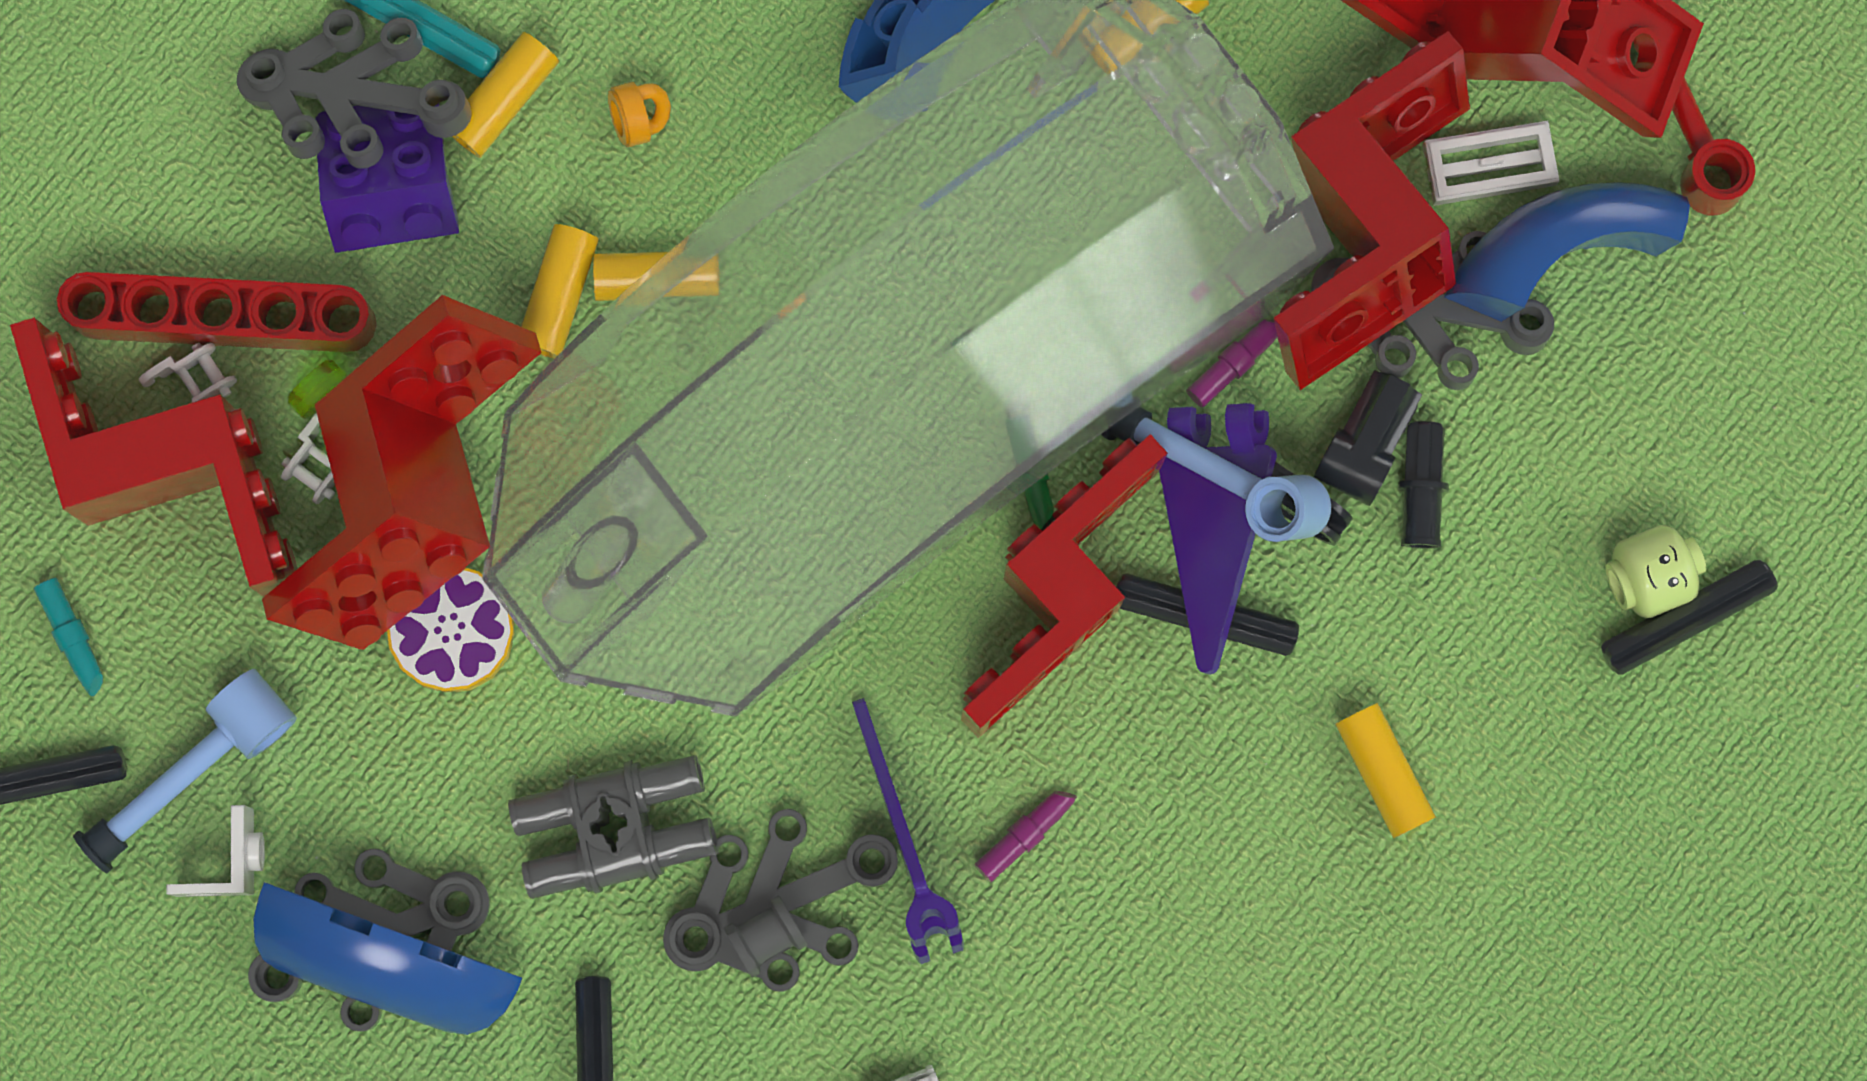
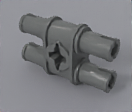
[508,755,719,899]

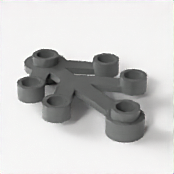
[237,9,472,168]
[1311,231,1554,390]
[663,809,898,992]
[248,849,490,1032]

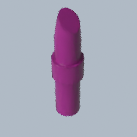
[1186,319,1278,408]
[974,791,1077,883]

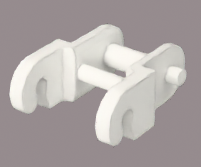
[139,343,237,403]
[281,413,335,504]

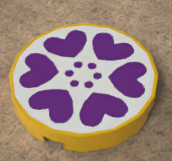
[387,568,515,692]

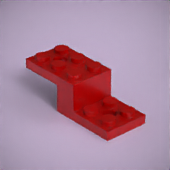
[961,434,1168,739]

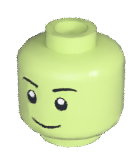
[1605,525,1706,618]

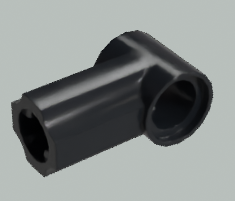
[1313,370,1422,506]

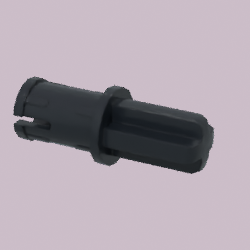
[1398,421,1449,549]

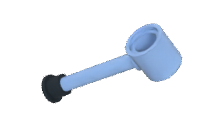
[1101,392,1331,542]
[73,669,297,873]

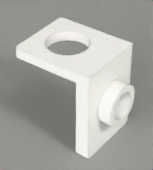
[166,805,265,897]

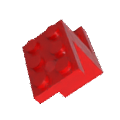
[1341,0,1704,138]
[1273,31,1470,390]
[262,295,542,650]
[10,317,298,597]

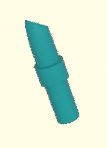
[33,577,103,696]

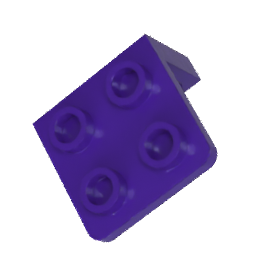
[315,103,459,253]

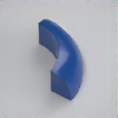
[838,0,996,115]
[1444,182,1690,322]
[253,882,522,1035]

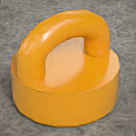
[608,82,671,147]

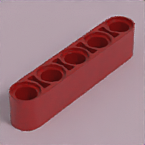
[57,272,377,352]

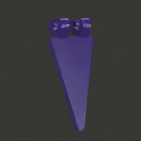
[1159,403,1277,675]
[852,698,964,964]

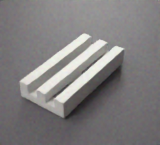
[1422,121,1559,206]

